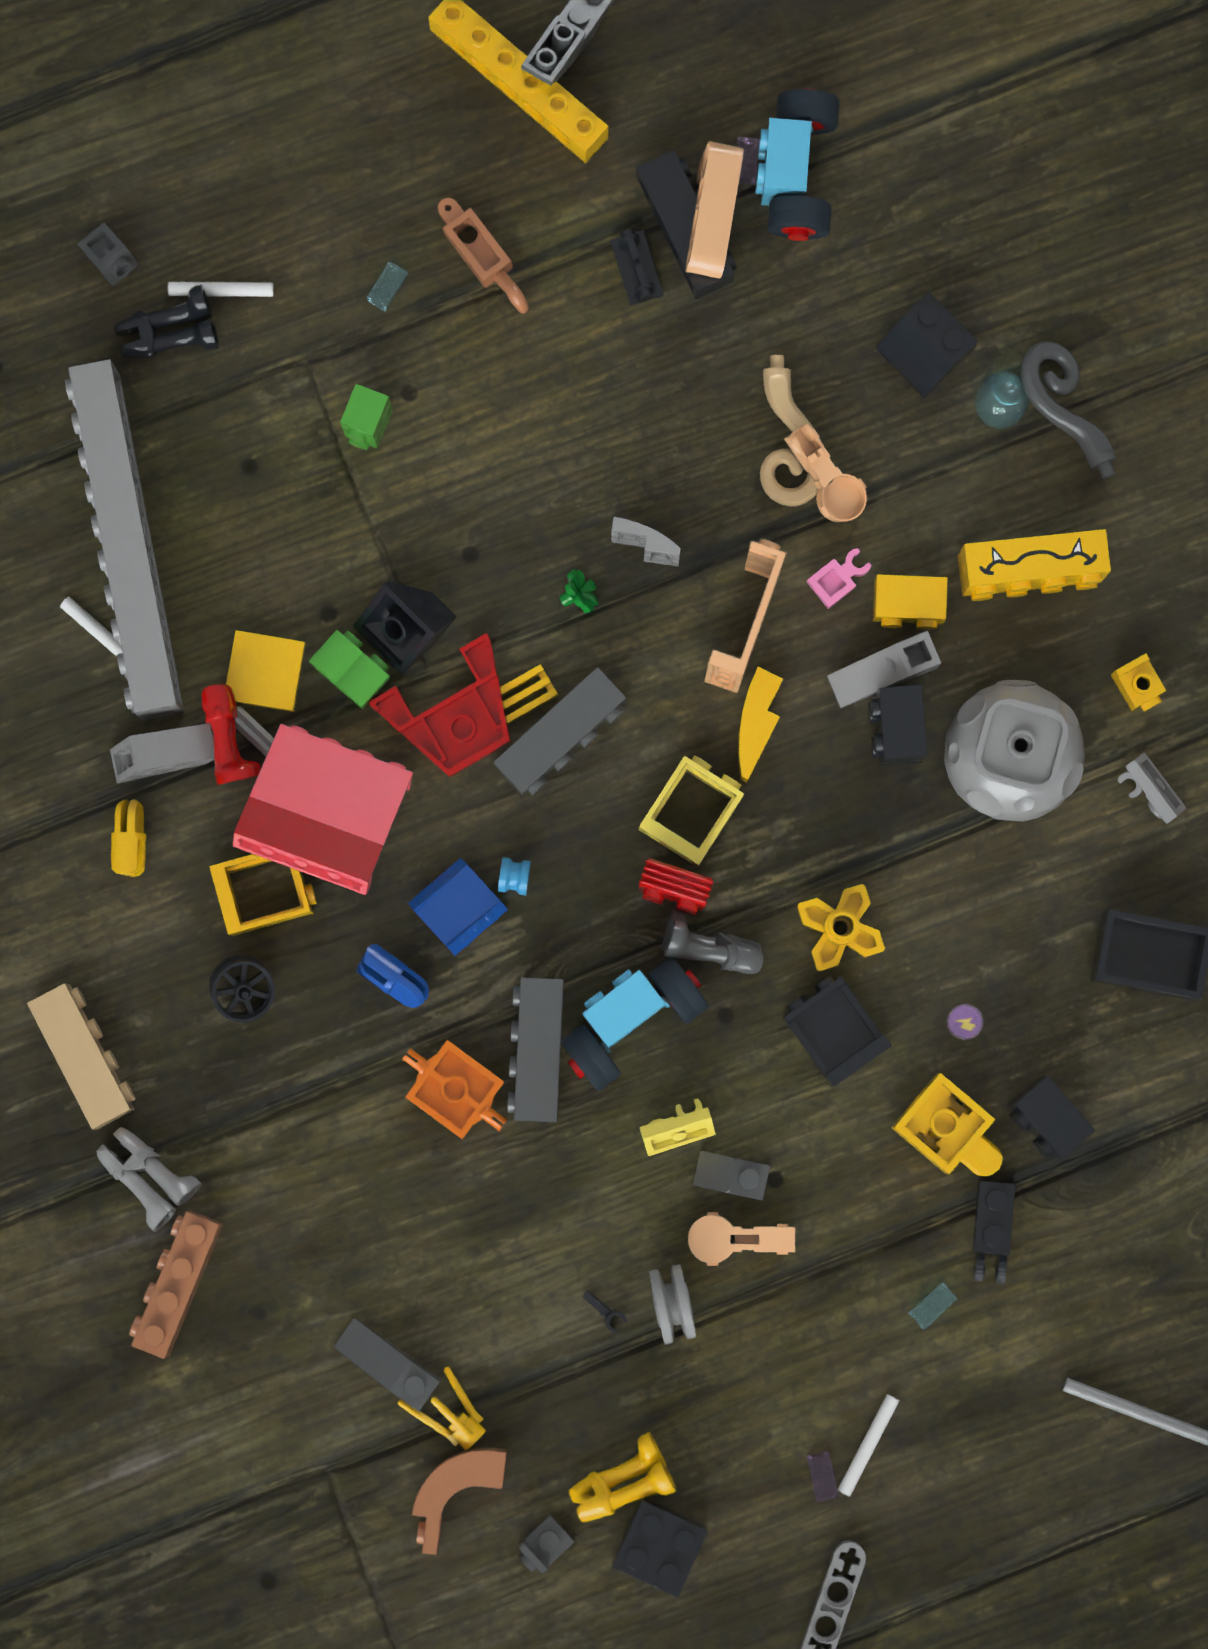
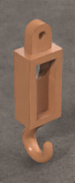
[438,198,529,314]

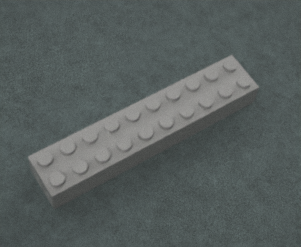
[65,359,185,721]

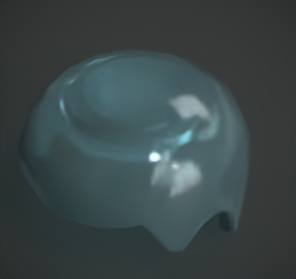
[974,371,1030,429]

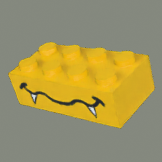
[957,529,1111,601]

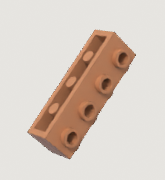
[129,1210,224,1359]

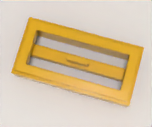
[500,664,558,724]

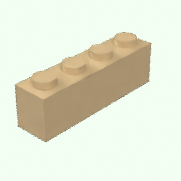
[27,983,136,1130]

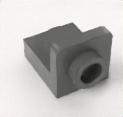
[77,222,138,286]
[518,1514,575,1574]

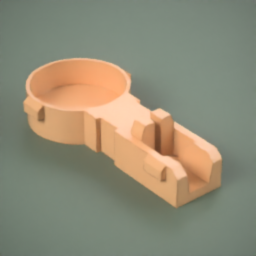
[784,424,867,522]
[688,1212,796,1266]

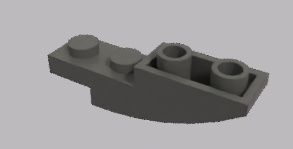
[521,0,615,86]

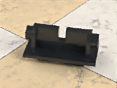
[610,228,664,306]

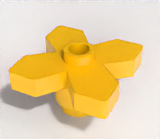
[797,884,885,971]

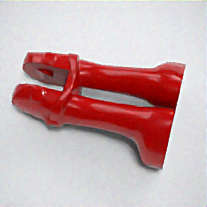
[201,684,261,785]

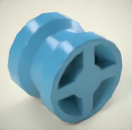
[498,857,531,896]

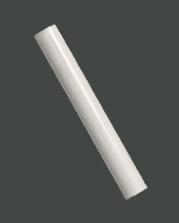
[168,282,274,297]
[60,597,122,656]
[837,1394,899,1496]

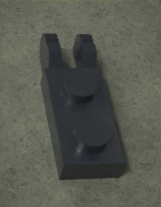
[973,1181,1015,1284]

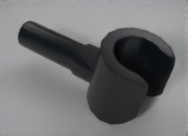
[582,1290,627,1333]

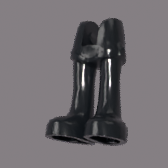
[114,284,219,358]

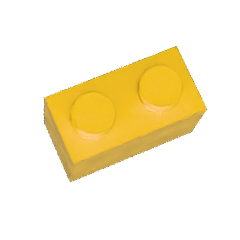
[873,574,948,630]

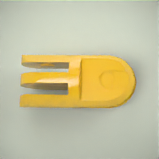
[111,799,147,877]

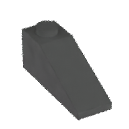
[334,1317,441,1411]

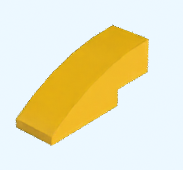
[738,666,783,783]

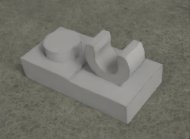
[1117,752,1187,824]

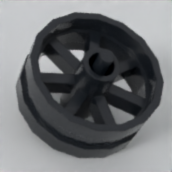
[208,955,276,1023]

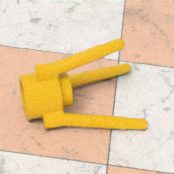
[398,1367,486,1450]

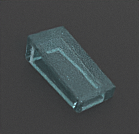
[367,261,408,312]
[908,1282,957,1329]

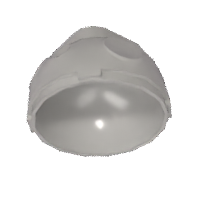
[944,680,1085,822]

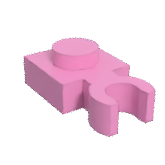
[806,548,872,609]

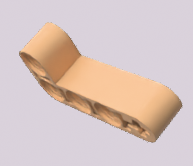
[685,141,744,279]

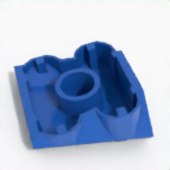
[407,858,508,956]

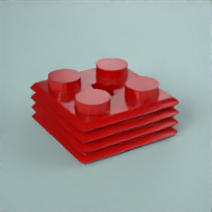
[638,858,714,916]

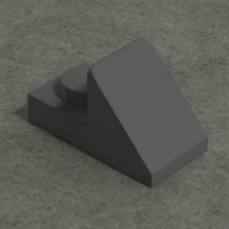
[693,1150,770,1201]

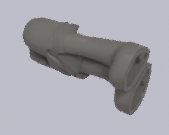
[662,909,764,974]

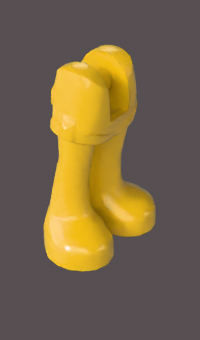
[569,1432,676,1522]

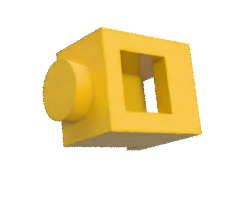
[1111,654,1166,712]

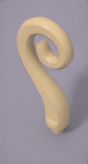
[760,355,822,507]

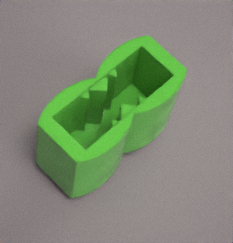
[309,630,391,710]

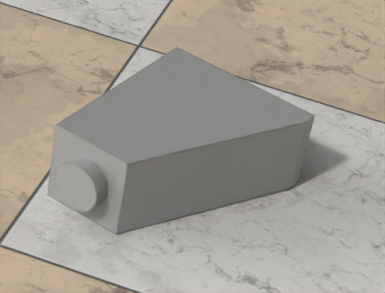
[110,724,214,783]

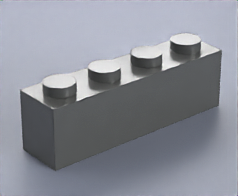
[493,667,626,796]
[507,977,564,1122]

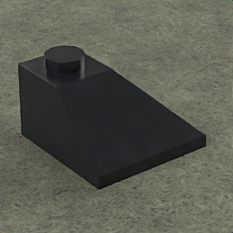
[353,581,457,675]

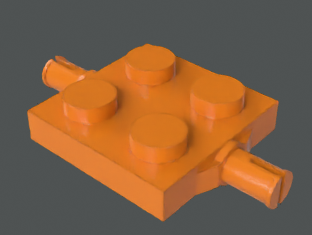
[402,1040,508,1139]

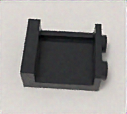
[783,975,892,1087]

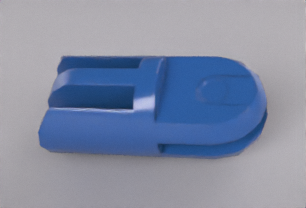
[357,944,429,1008]

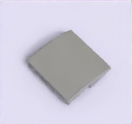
[611,517,681,567]

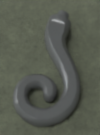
[1021,342,1117,480]

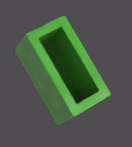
[340,384,393,450]

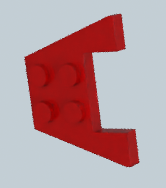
[368,633,511,777]

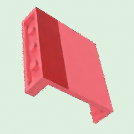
[233,724,413,895]

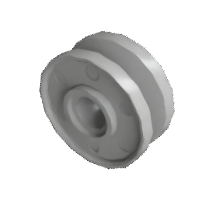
[649,1264,696,1344]

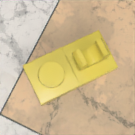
[639,1098,716,1156]

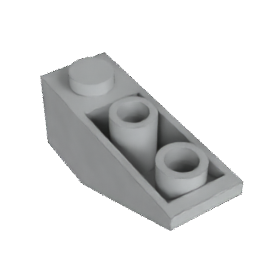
[827,631,941,709]

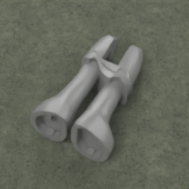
[96,1127,202,1232]

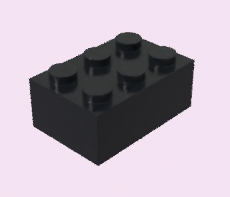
[1090,909,1208,1001]

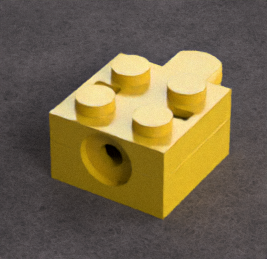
[891,1073,1003,1176]

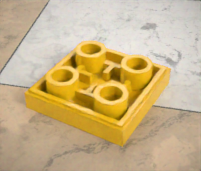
[226,630,306,712]

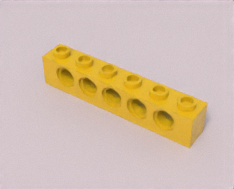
[428,0,608,163]

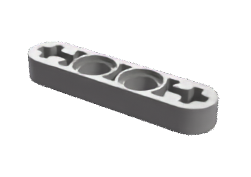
[800,1540,866,1649]

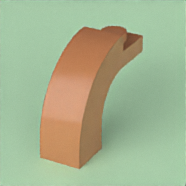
[412,1447,507,1555]

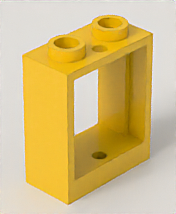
[209,854,317,936]

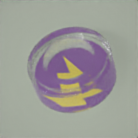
[947,1004,983,1040]

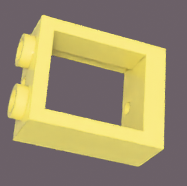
[638,755,744,868]

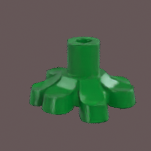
[559,569,599,613]

